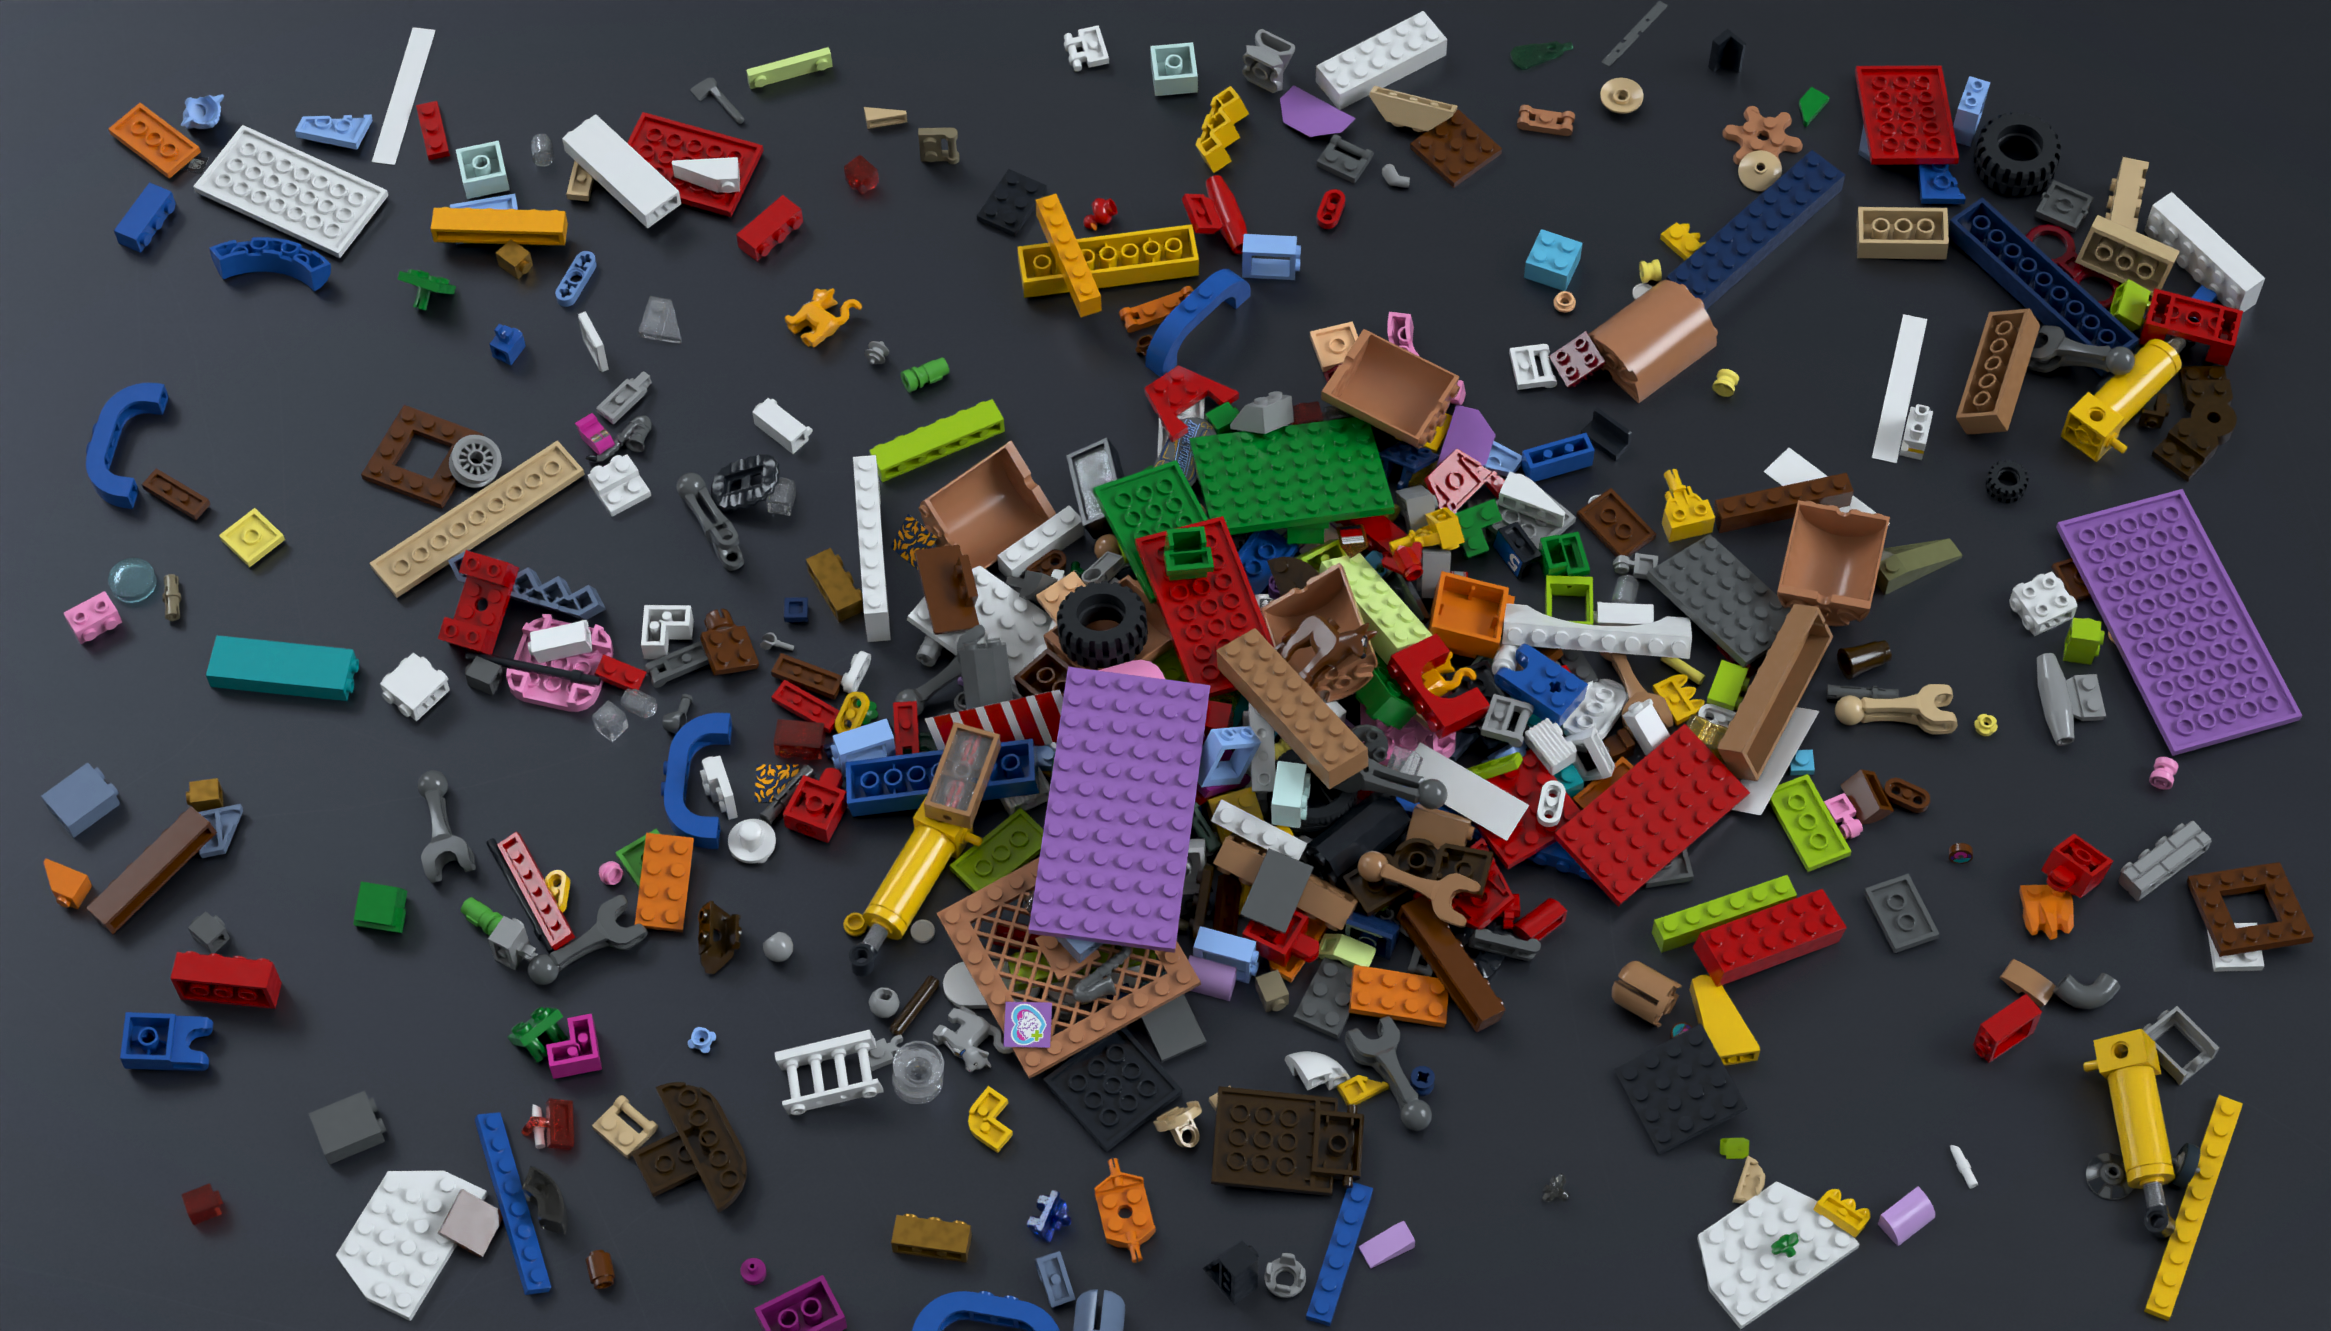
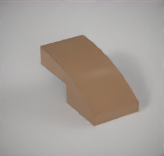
[2000,959,2056,1007]

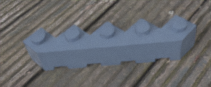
[448,550,606,620]

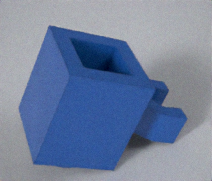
[489,324,526,365]

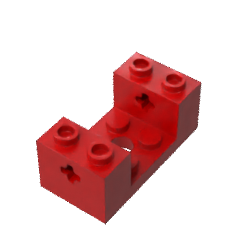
[2139,288,2243,366]
[438,550,519,655]

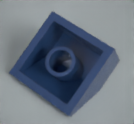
[1345,910,1401,961]

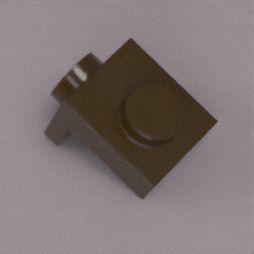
[2138,393,2170,429]

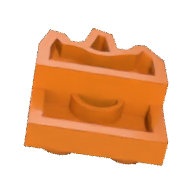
[2019,885,2074,940]

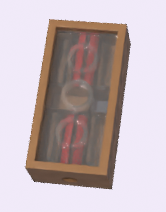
[924,722,1001,829]

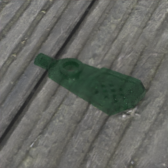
[1510,41,1573,70]

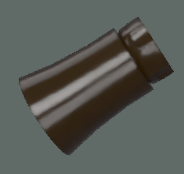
[1837,640,1892,680]

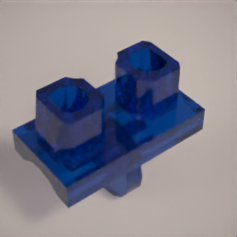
[1027,1190,1072,1243]

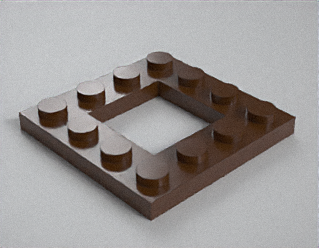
[361,405,484,509]
[2187,862,2314,957]

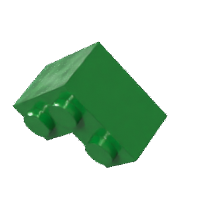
[1455,499,1503,560]

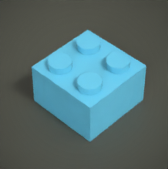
[1524,229,1583,291]

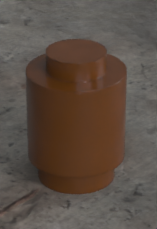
[585,1250,615,1289]

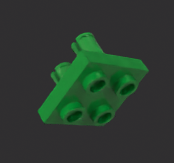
[508,1007,568,1062]

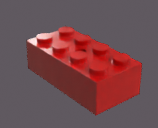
[170,951,282,1009]

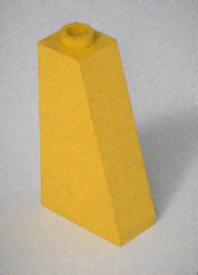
[1689,975,1760,1066]

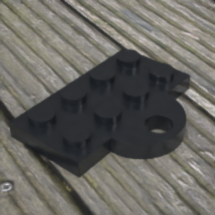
[1445,660,1530,750]

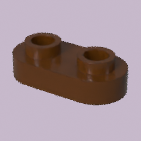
[1026,549,1067,576]
[1884,778,1930,813]

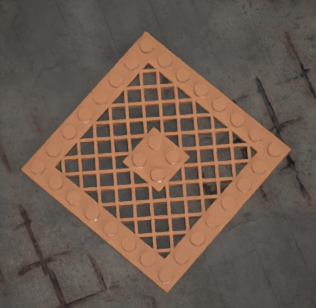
[937,858,1201,1079]

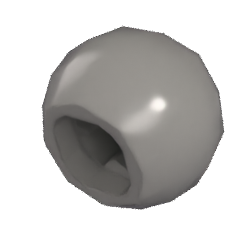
[763,932,793,962]
[869,988,900,1018]

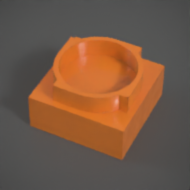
[1428,571,1509,659]

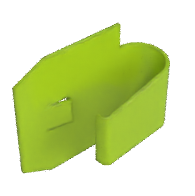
[1720,1138,1749,1159]

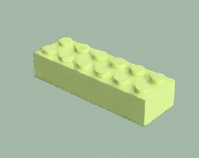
[1319,553,1432,665]

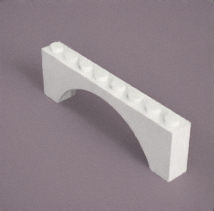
[853,455,891,642]
[1502,604,1692,659]

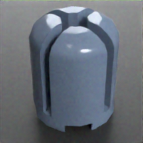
[1073,1289,1125,1331]

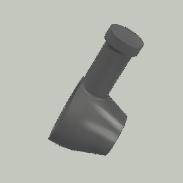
[663,694,693,734]

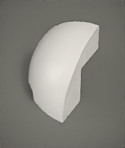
[1285,1051,1350,1091]

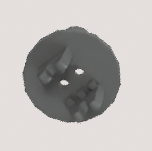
[1350,724,1388,763]

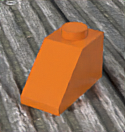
[44,858,92,909]

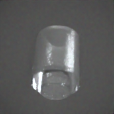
[1611,575,1639,604]

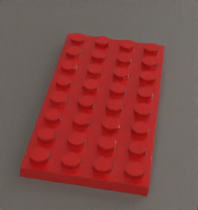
[1135,516,1274,698]
[1553,724,1750,907]

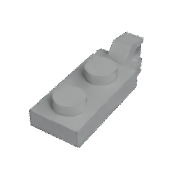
[596,371,652,425]

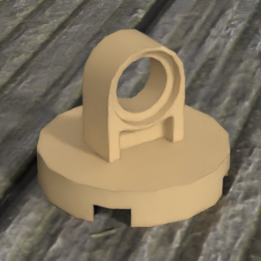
[1153,1101,1202,1148]

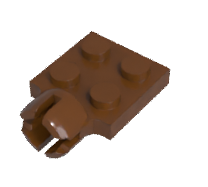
[700,608,759,676]

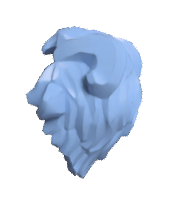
[181,94,224,129]

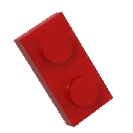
[594,654,647,695]

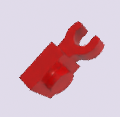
[1499,894,1520,929]

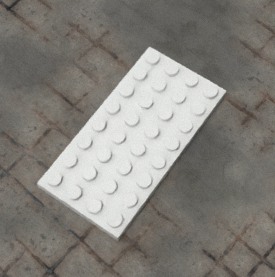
[193,125,388,258]

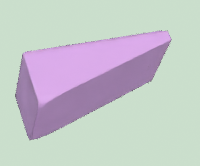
[1358,1221,1415,1269]

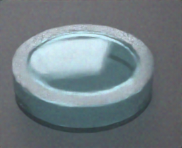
[108,558,157,603]

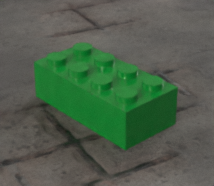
[1355,650,1417,730]

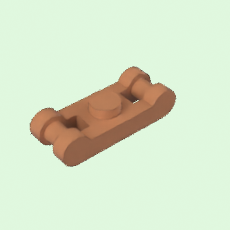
[1517,105,1575,136]

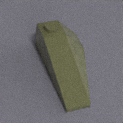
[1876,538,1963,595]

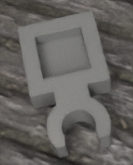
[868,1035,908,1071]

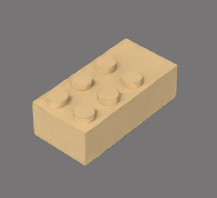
[1856,207,1949,259]
[2075,215,2180,296]

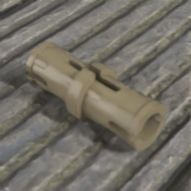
[162,574,181,621]

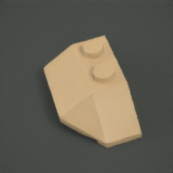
[1369,86,1458,132]

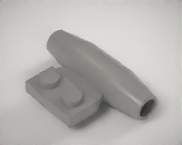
[2037,653,2106,745]

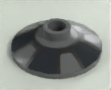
[2086,1153,2134,1200]

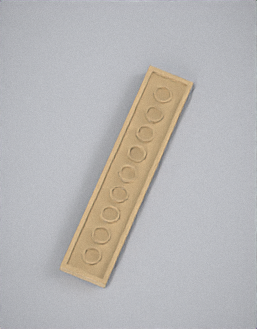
[370,440,585,598]

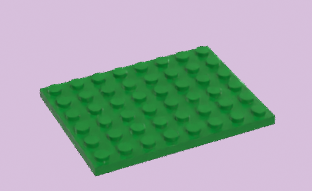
[1189,417,1395,535]

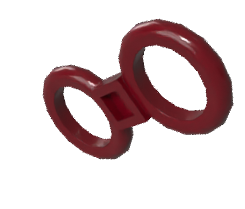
[2025,225,2121,310]

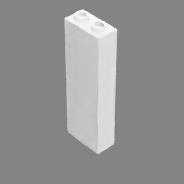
[562,114,681,228]

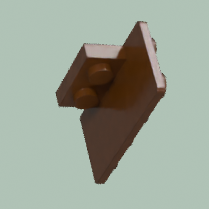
[914,545,979,635]

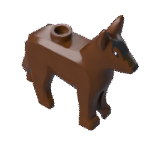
[1274,614,1378,689]

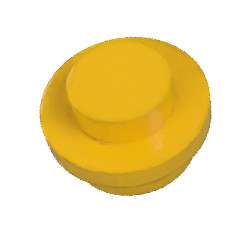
[843,913,868,936]

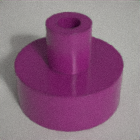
[740,1258,766,1285]

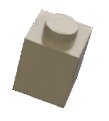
[1255,969,1289,1012]

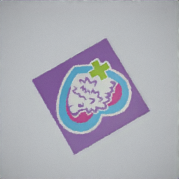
[1003,1002,1052,1048]

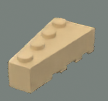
[2105,157,2149,231]

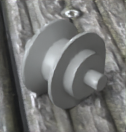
[864,341,889,365]

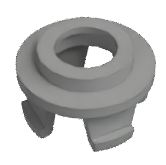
[1264,1253,1306,1298]

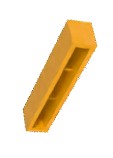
[1035,194,1102,317]
[431,207,568,245]

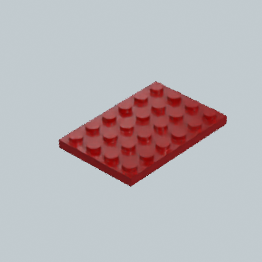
[1855,66,1959,165]
[627,112,764,217]

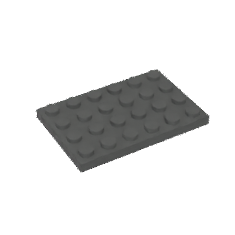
[1646,534,1791,668]

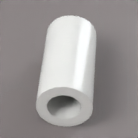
[1492,641,1519,675]

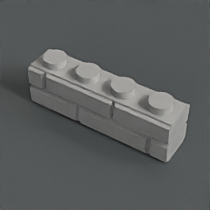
[2118,821,2212,901]

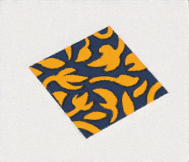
[891,514,937,570]
[754,765,799,802]

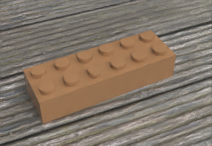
[1956,308,2040,434]
[1213,833,1359,931]

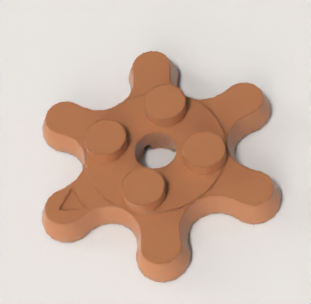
[1722,106,1803,165]

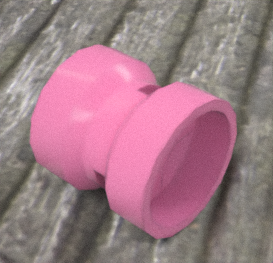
[2149,757,2179,790]

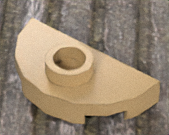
[1733,1156,1765,1203]

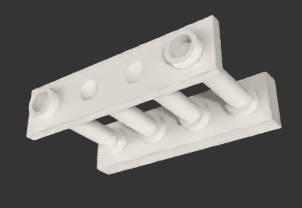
[1242,703,1276,801]
[775,1030,884,1115]

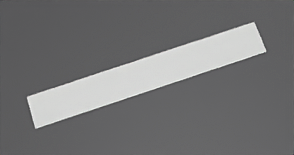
[372,27,436,165]
[1872,314,1927,463]

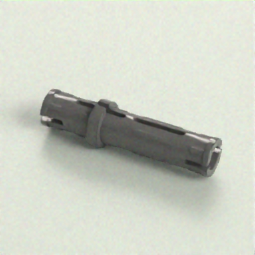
[1826,684,1899,700]
[760,765,816,825]

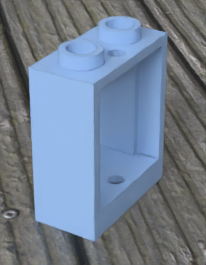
[1953,76,1990,147]
[1242,234,1301,280]
[830,718,896,778]
[1198,726,1261,787]
[1193,926,1259,984]

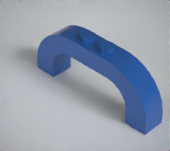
[1145,269,1251,377]
[86,383,169,509]
[661,713,732,849]
[912,1291,1060,1331]

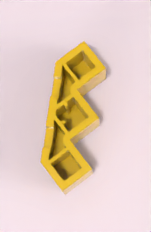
[1195,86,1249,173]

